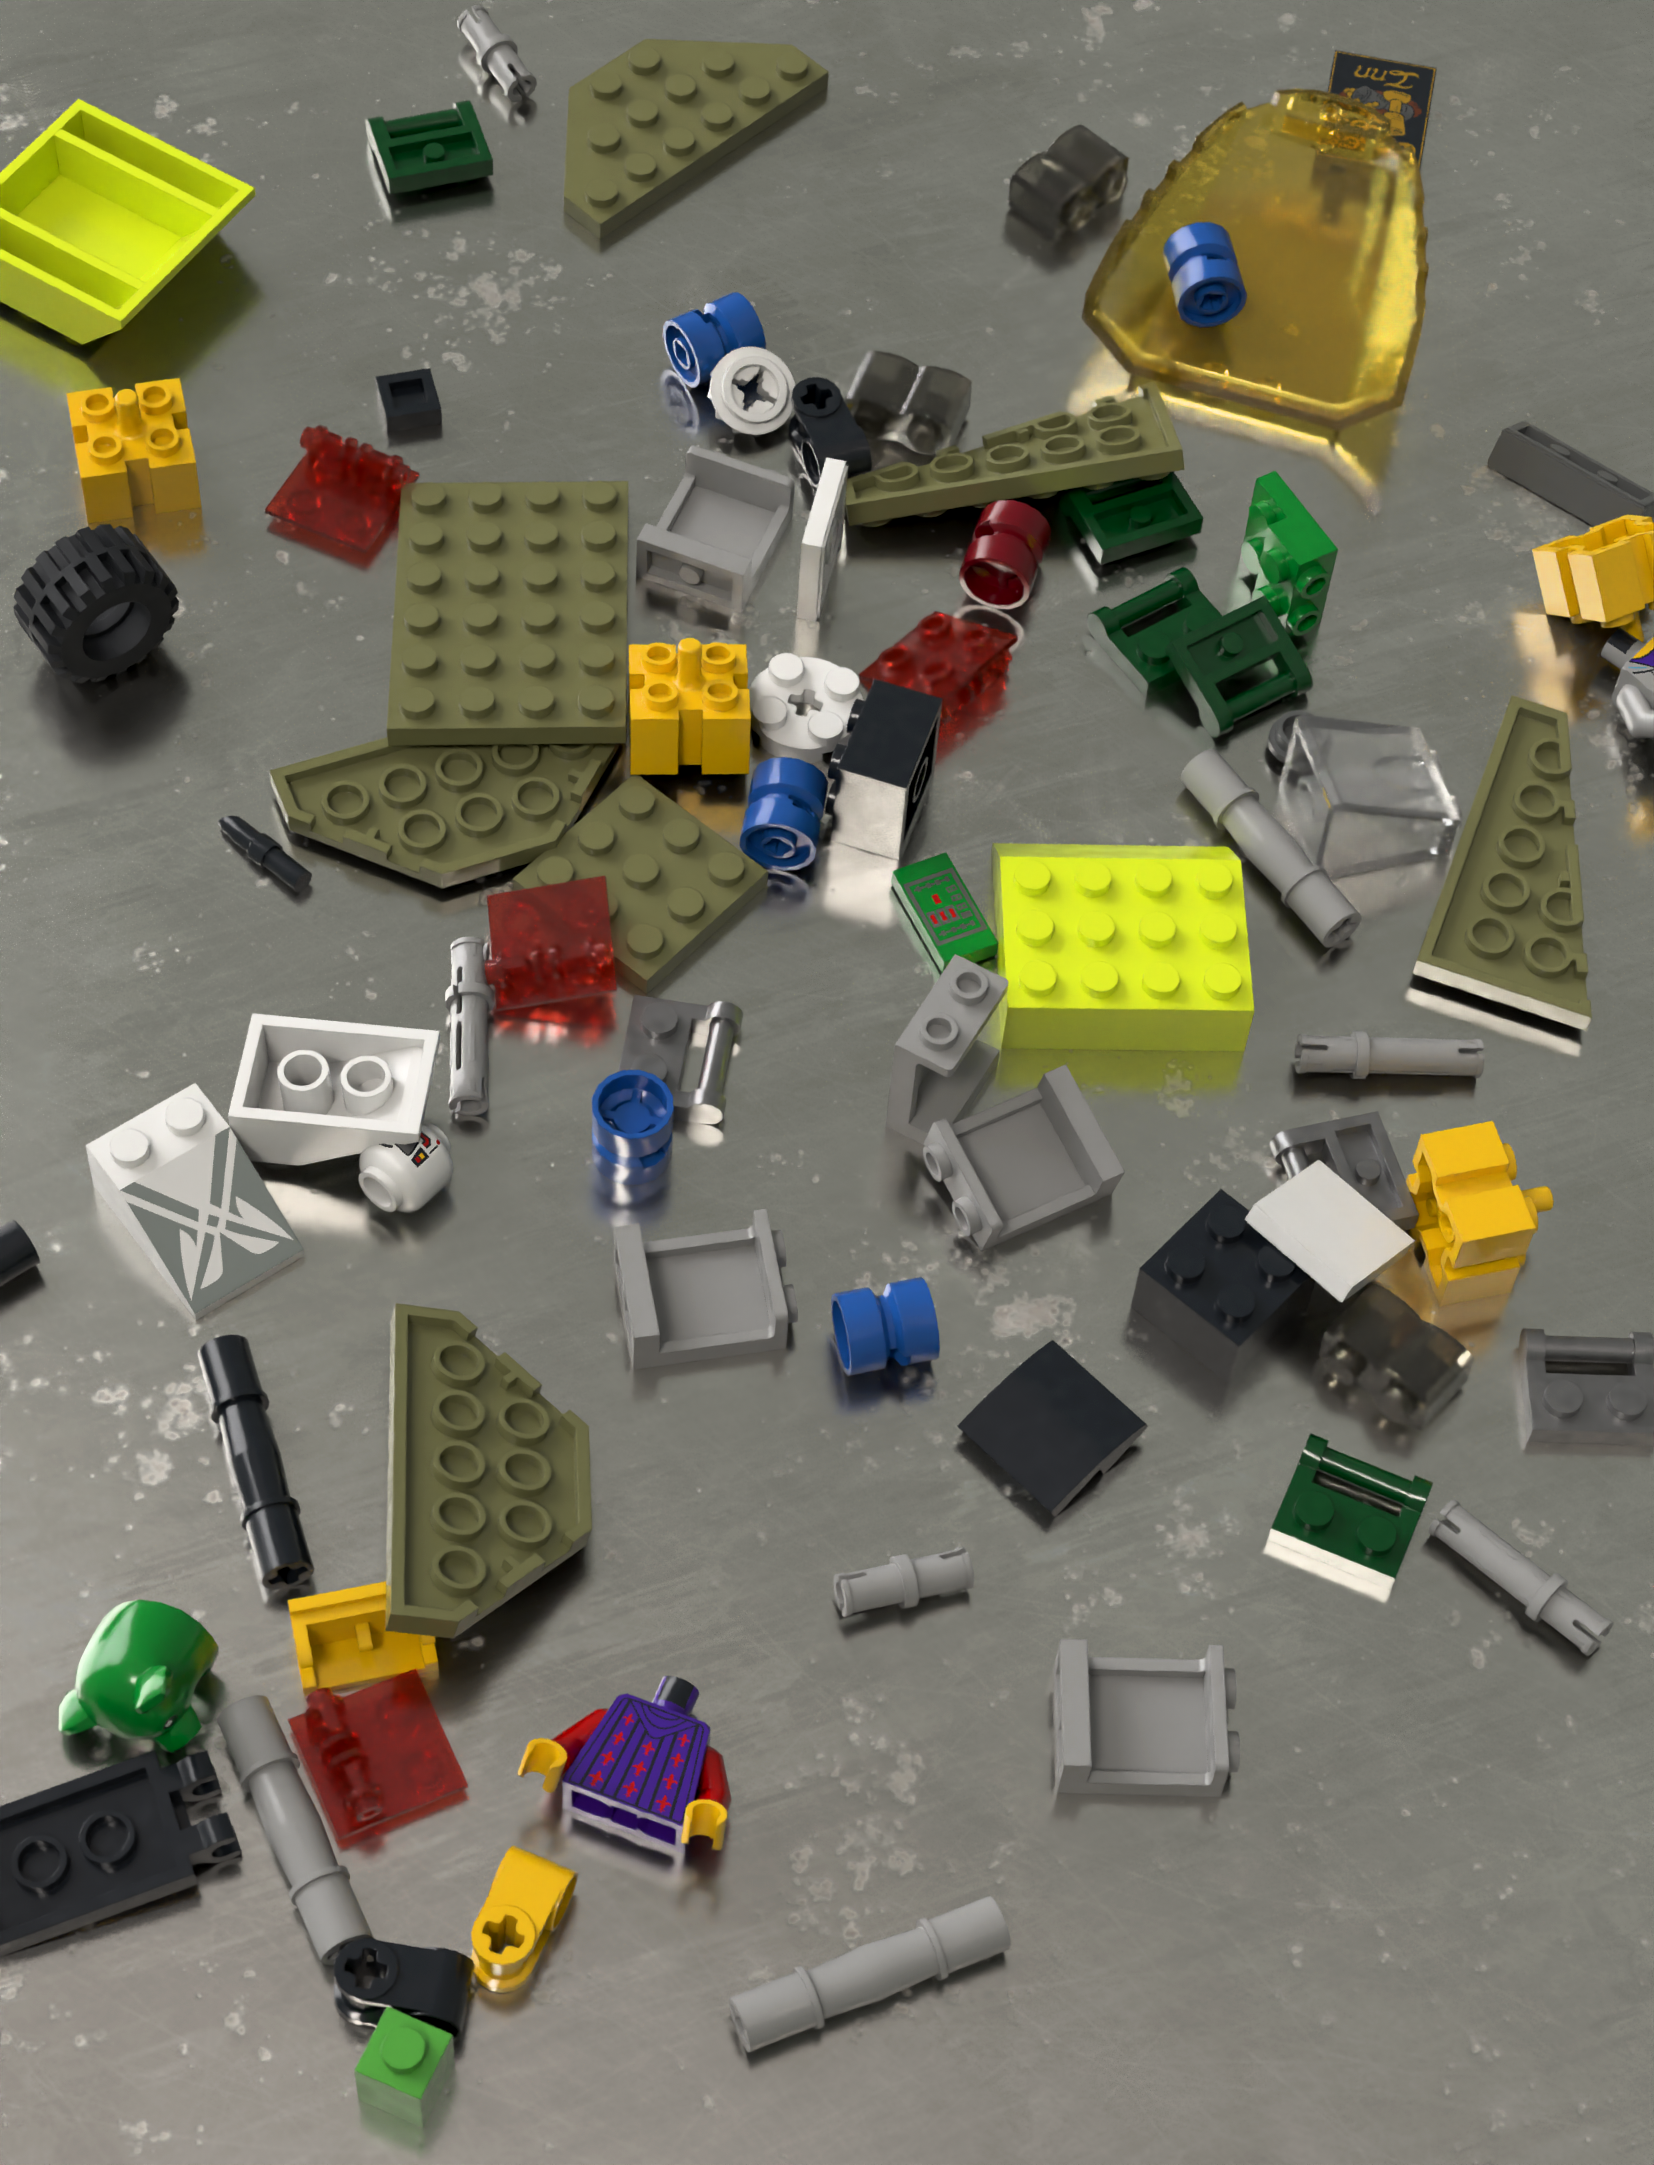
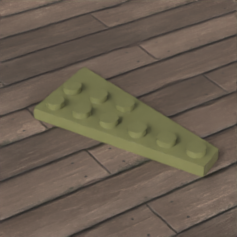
[845,381,1185,527]
[1413,695,1592,1031]

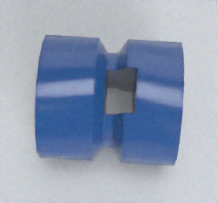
[1162,222,1247,327]
[663,292,766,388]
[740,757,828,871]
[592,1070,674,1185]
[831,1277,940,1377]

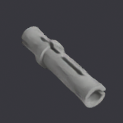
[445,937,494,1116]
[1294,1030,1485,1080]
[1428,1499,1614,1656]

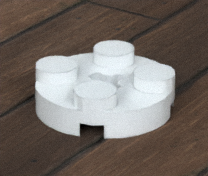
[749,653,863,763]

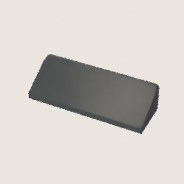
[1488,421,1654,526]

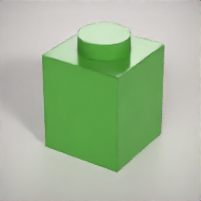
[354,2006,455,2128]

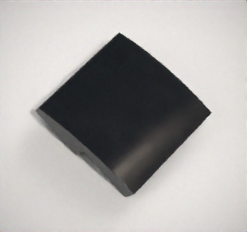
[958,1340,1148,1517]

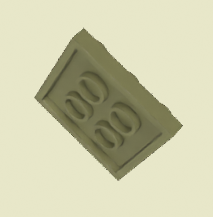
[513,775,768,994]

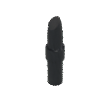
[218,816,312,892]

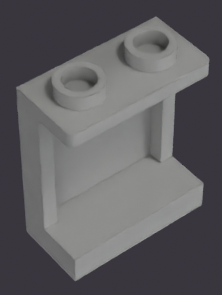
[636,445,795,612]
[886,954,1009,1145]
[923,1064,1125,1251]
[613,1209,798,1370]
[1054,1639,1240,1797]

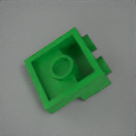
[1241,471,1338,636]

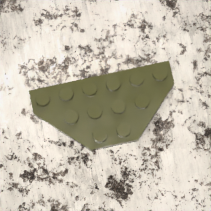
[564,39,829,240]
[269,737,620,888]
[385,1303,592,1638]

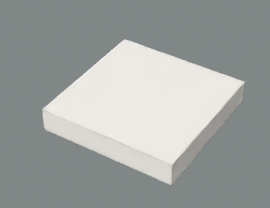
[796,457,848,622]
[1245,1160,1415,1303]

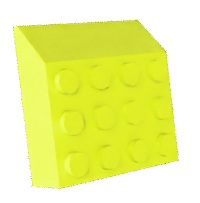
[0,99,255,345]
[991,843,1254,1052]

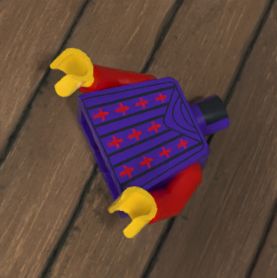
[517,1676,732,1854]

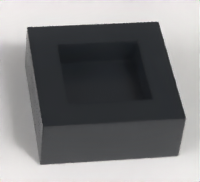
[375,368,442,433]

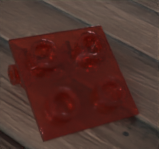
[265,425,420,554]
[858,611,1018,726]
[485,876,617,1011]
[288,1668,468,1840]

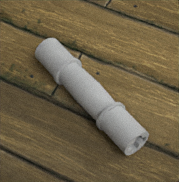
[1181,749,1362,947]
[217,1695,374,1965]
[728,1896,1011,2052]

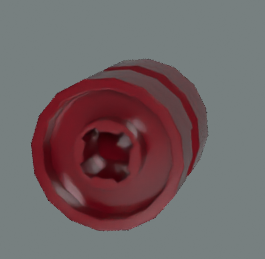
[959,500,1051,609]

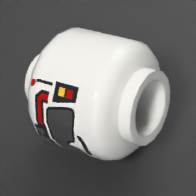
[358,1123,453,1213]

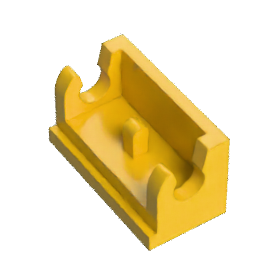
[288,1581,439,1696]

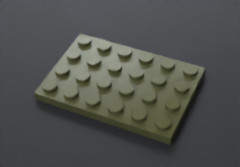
[387,481,629,746]

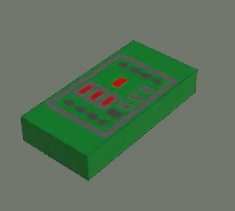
[891,852,998,973]

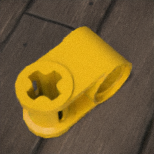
[471,1845,578,1993]

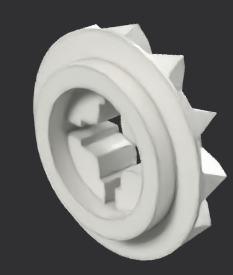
[707,347,795,437]

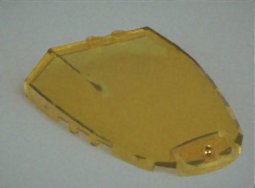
[1081,89,1429,431]

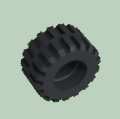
[13,524,179,683]

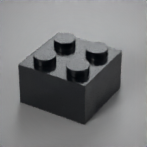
[825,679,943,860]
[1131,1189,1316,1384]

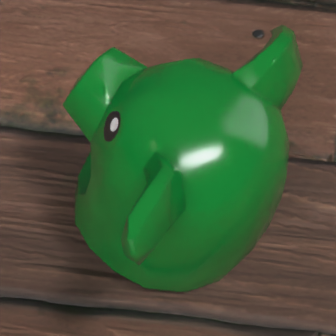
[58,1599,219,1752]

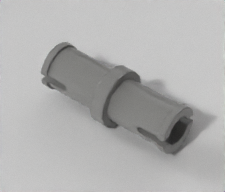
[457,5,537,102]
[834,1546,974,1617]

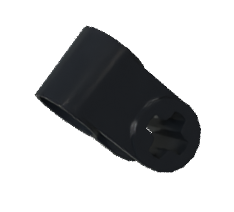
[789,377,872,488]
[334,1938,475,2039]

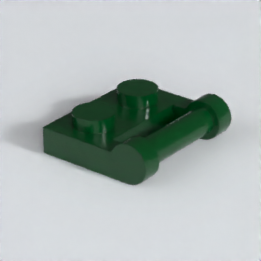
[366,100,493,195]
[1056,472,1203,565]
[1087,567,1222,697]
[1164,595,1313,738]
[1267,1433,1434,1590]

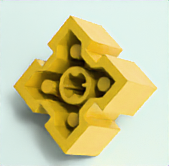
[66,378,201,523]
[1532,515,1654,642]
[628,638,751,775]
[1406,1121,1554,1307]

